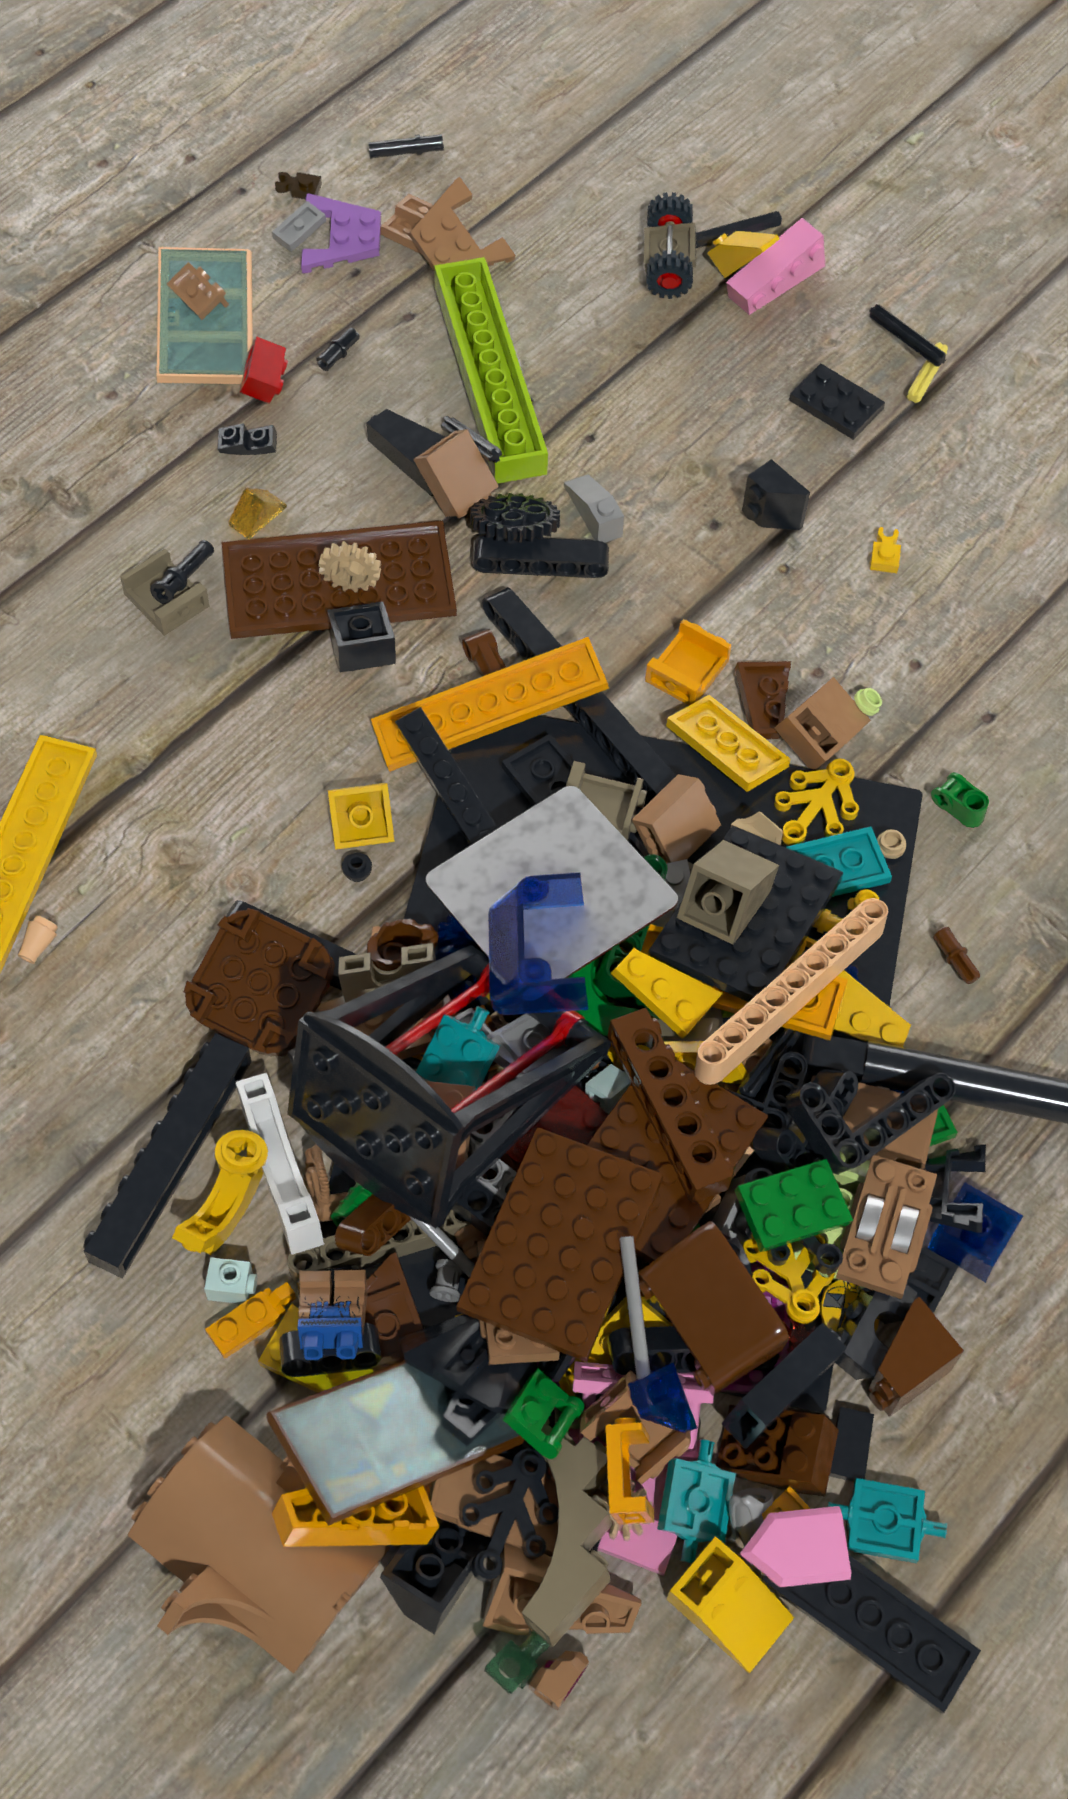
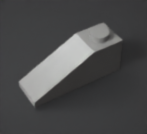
[564,474,624,543]

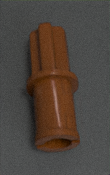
[933,927,980,984]

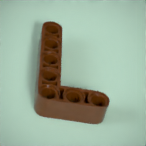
[335,1194,411,1256]

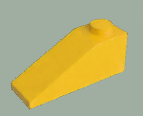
[707,231,780,278]

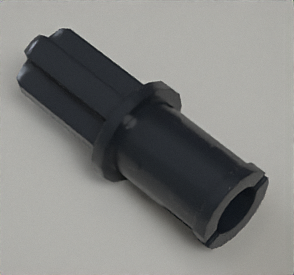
[316,328,360,371]

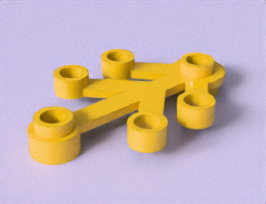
[774,758,859,846]
[742,1234,835,1324]

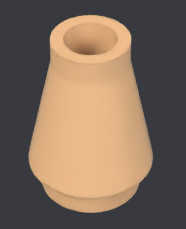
[18,916,58,964]

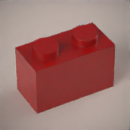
[240,336,288,404]

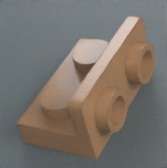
[167,262,229,320]

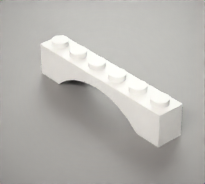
[236,1073,324,1255]

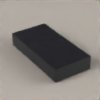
[829,1407,874,1482]

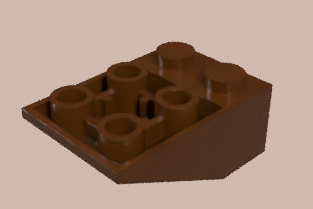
[716,1405,839,1497]

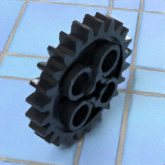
[471,493,560,543]

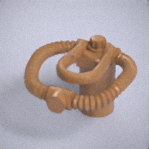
[303,1144,349,1221]

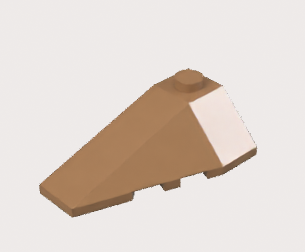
[483,1543,642,1635]

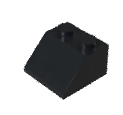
[742,459,810,530]
[327,602,396,673]

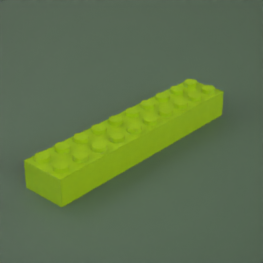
[434,257,548,484]

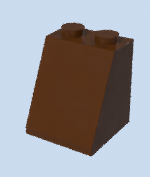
[868,1297,964,1417]

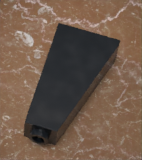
[366,409,445,497]
[721,1323,847,1449]

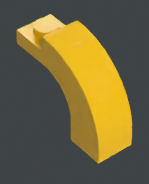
[172,1154,264,1255]

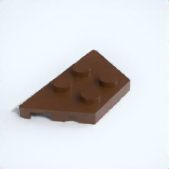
[365,1252,424,1376]

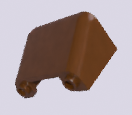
[638,1221,789,1396]

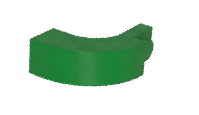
[566,952,638,1037]

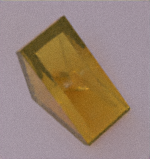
[229,488,287,540]

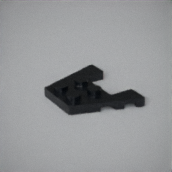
[915,1144,986,1233]

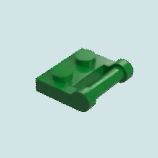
[502,1368,585,1459]

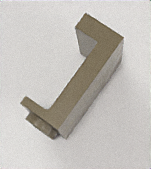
[120,549,210,636]
[566,761,647,841]

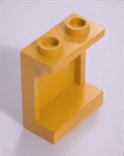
[645,619,732,705]
[606,1418,654,1525]

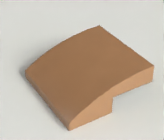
[380,193,433,254]

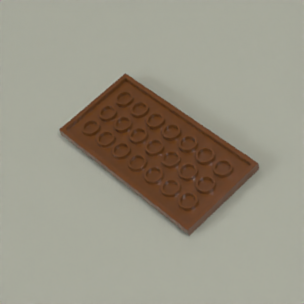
[222,520,457,639]

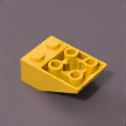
[666,1536,795,1674]

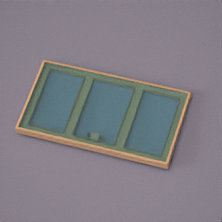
[157,247,253,384]

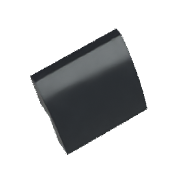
[907,1246,958,1314]

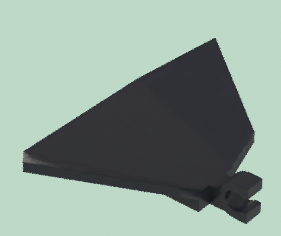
[399,1314,537,1414]

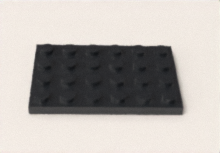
[648,825,843,1002]

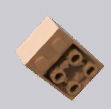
[774,677,871,770]

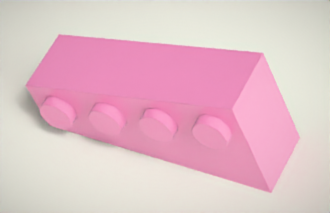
[726,218,825,315]

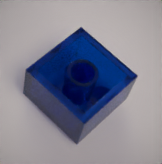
[927,1182,1023,1283]

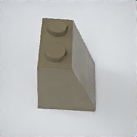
[677,840,779,944]

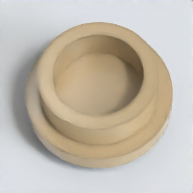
[877,829,906,859]

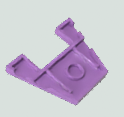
[301,194,381,273]

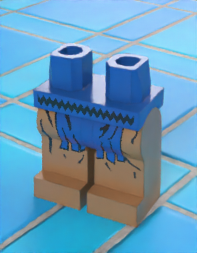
[298,1270,367,1360]

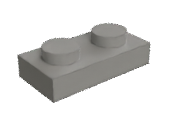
[272,201,326,252]

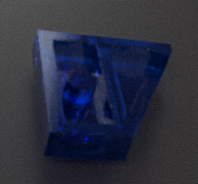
[628,1363,698,1433]

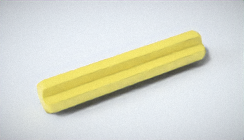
[907,342,948,403]

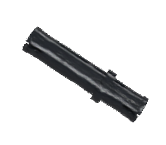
[368,134,444,159]

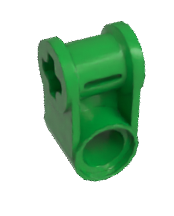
[931,772,989,828]

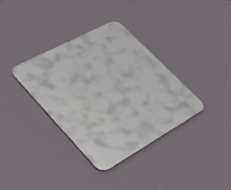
[426,786,678,999]

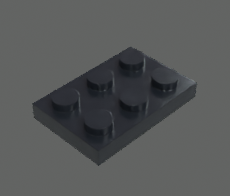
[789,363,885,440]

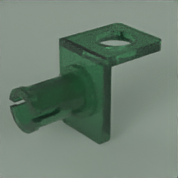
[485,1630,550,1694]

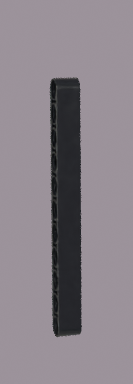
[482,587,676,803]

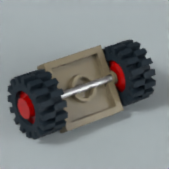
[644,192,696,299]

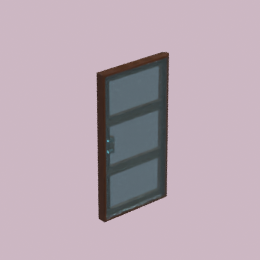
[266,1360,524,1526]

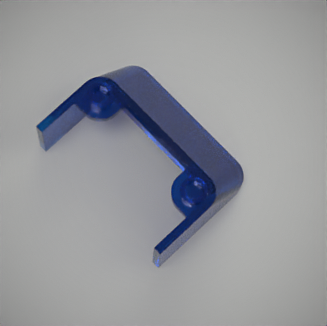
[488,872,589,1015]

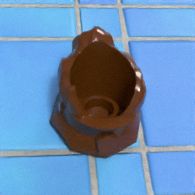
[367,919,439,971]

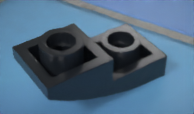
[218,423,277,455]

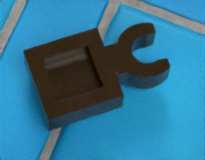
[275,172,322,200]

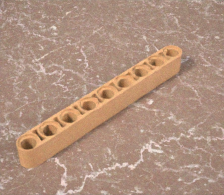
[694,898,888,1085]

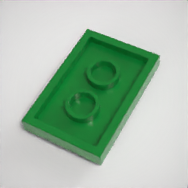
[734,1159,853,1253]

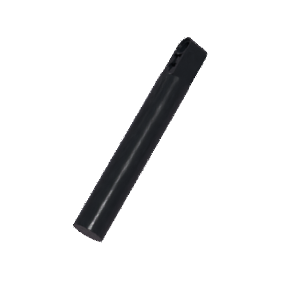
[801,1034,1068,1124]

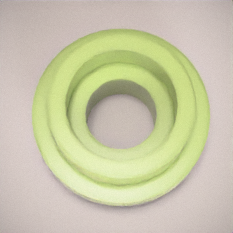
[854,688,882,716]

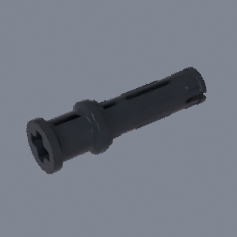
[150,540,214,605]

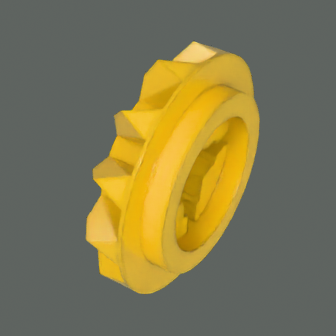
[214,1130,268,1178]

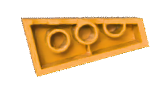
[272,1463,439,1547]

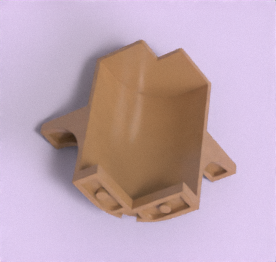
[127,1415,390,1674]

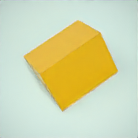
[327,783,395,850]

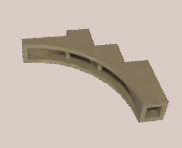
[522,1419,612,1647]

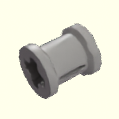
[430,1259,464,1302]

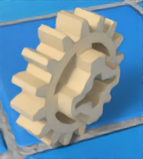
[318,541,381,592]

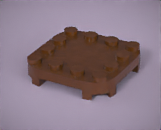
[183,908,335,1057]

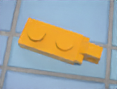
[205,1282,296,1359]

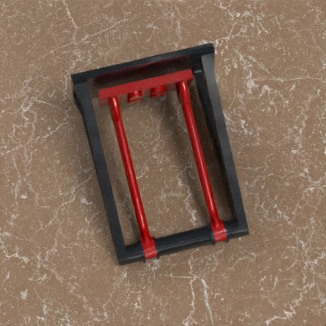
[287,945,611,1229]

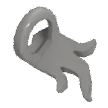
[727,1488,774,1547]

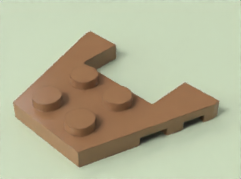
[410,177,515,271]

